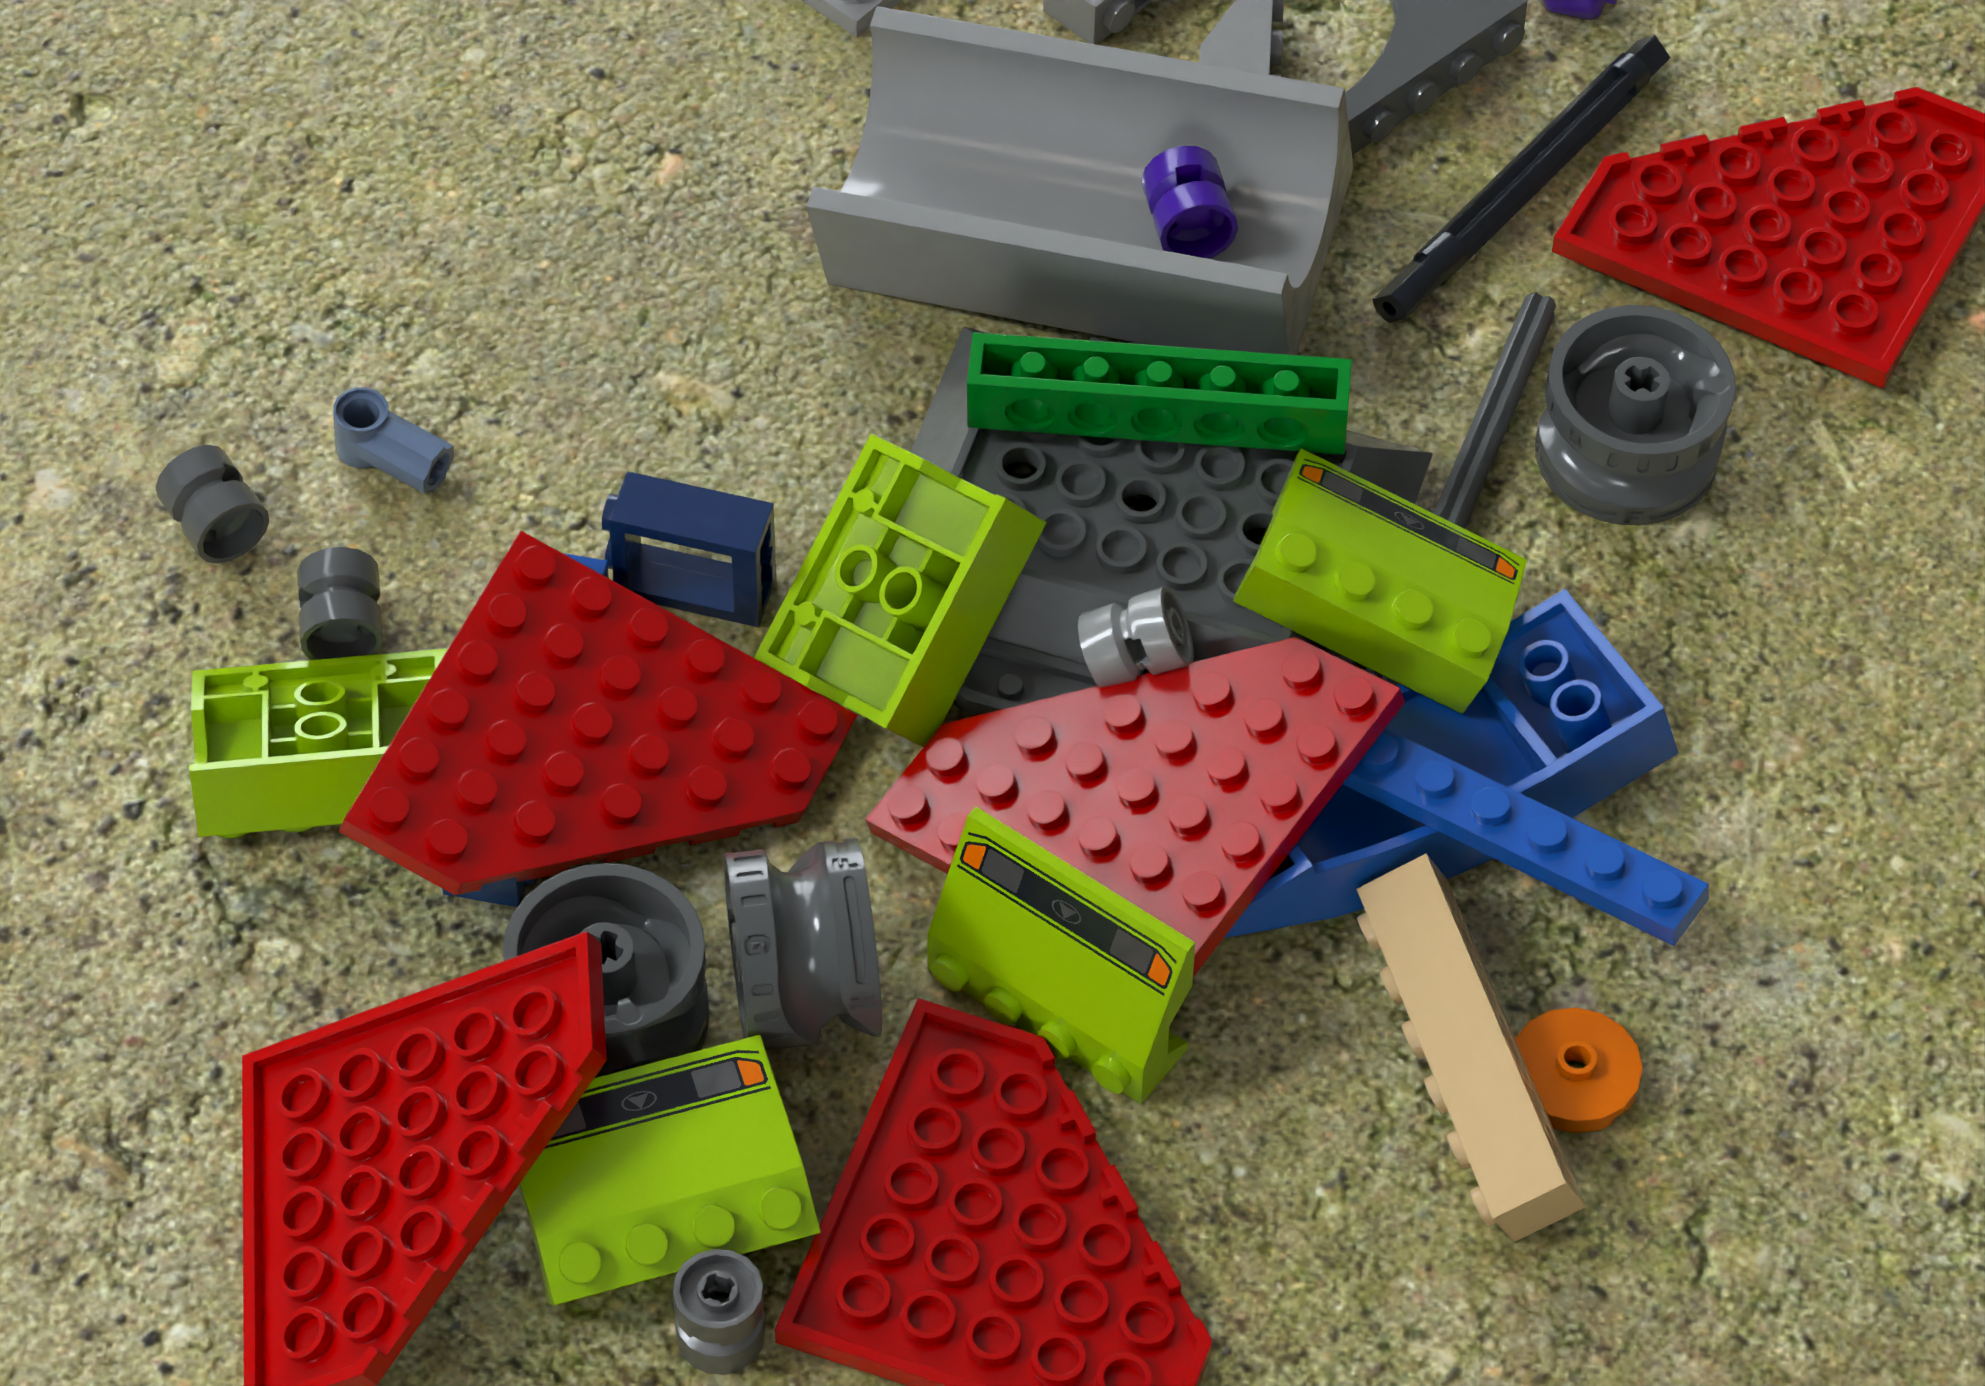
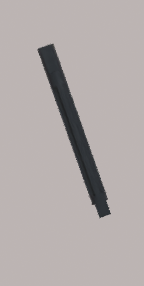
[1372,35,1671,323]

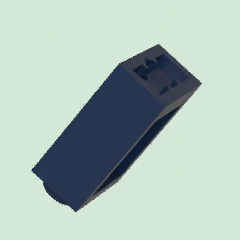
[602,471,776,628]

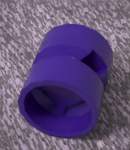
[1141,146,1238,259]

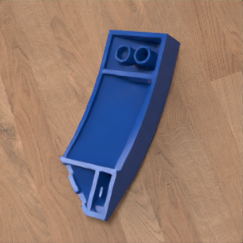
[1224,589,1679,938]

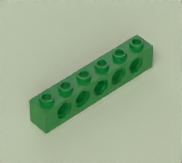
[967,332,1352,455]

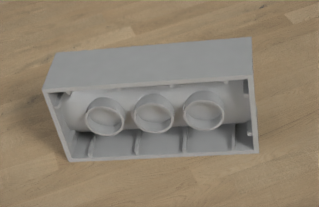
[806,6,1353,355]

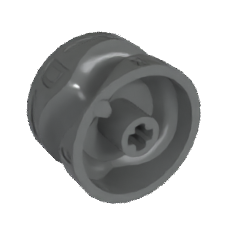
[1535,305,1736,525]
[723,838,882,1051]
[502,863,709,1078]

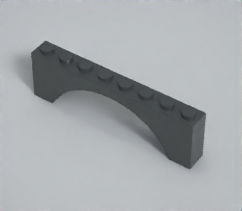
[1345,0,1528,155]

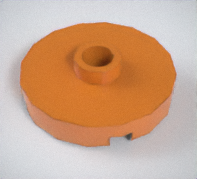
[1515,1007,1643,1133]

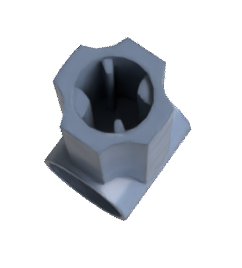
[333,387,454,493]

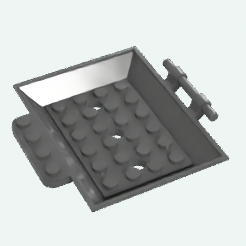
[911,326,1433,716]

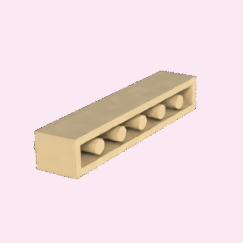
[1356,854,1586,1242]

